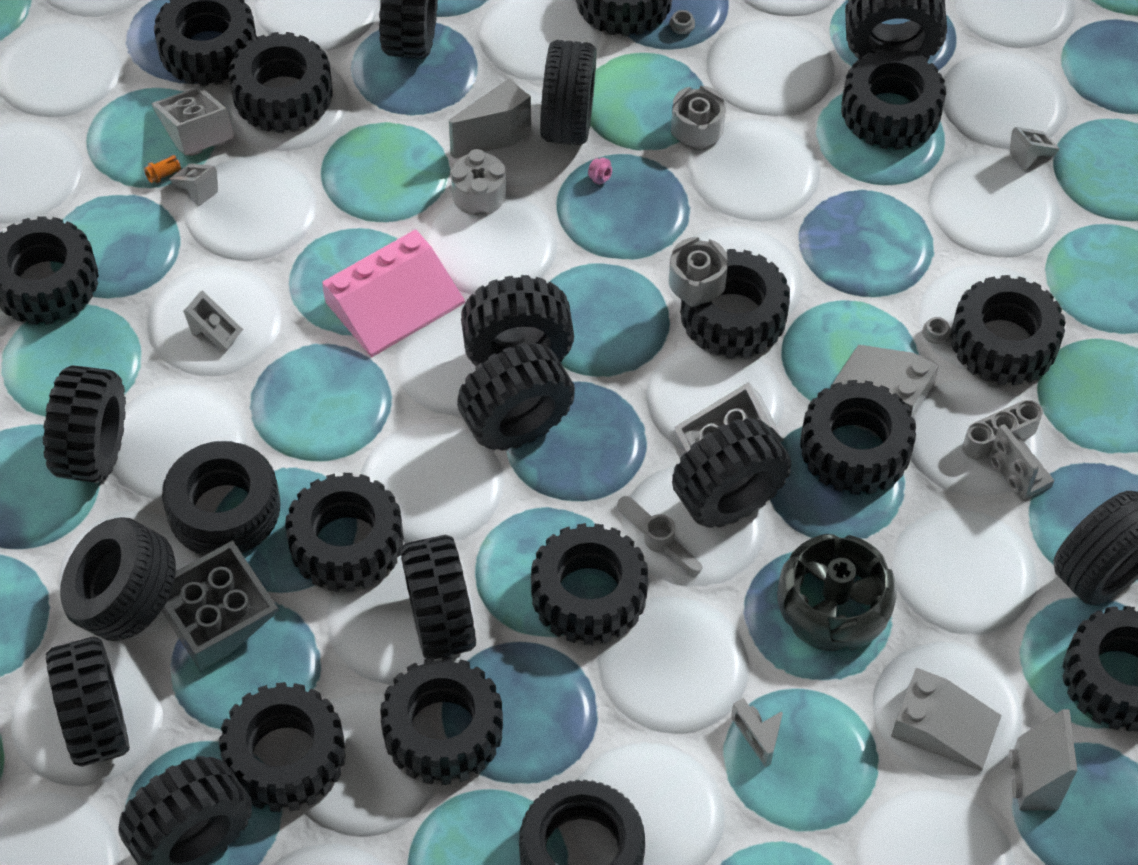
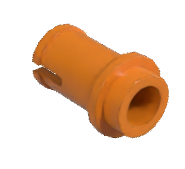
[144,155,181,183]

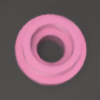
[588,157,612,185]

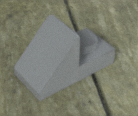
[1009,127,1060,170]
[169,164,218,206]
[183,290,244,352]
[731,698,783,767]

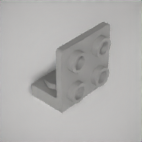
[989,424,1055,501]

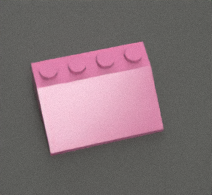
[322,229,465,357]

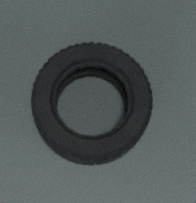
[1053,490,1138,605]
[519,780,645,865]

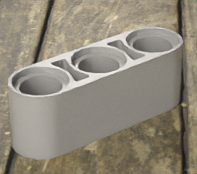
[963,400,1043,460]

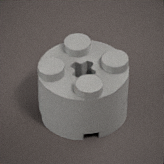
[671,86,726,150]
[451,149,506,215]
[669,237,728,307]

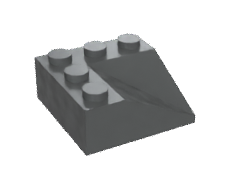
[162,541,279,672]

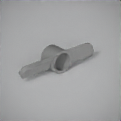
[617,496,703,575]

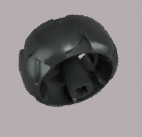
[777,534,897,651]

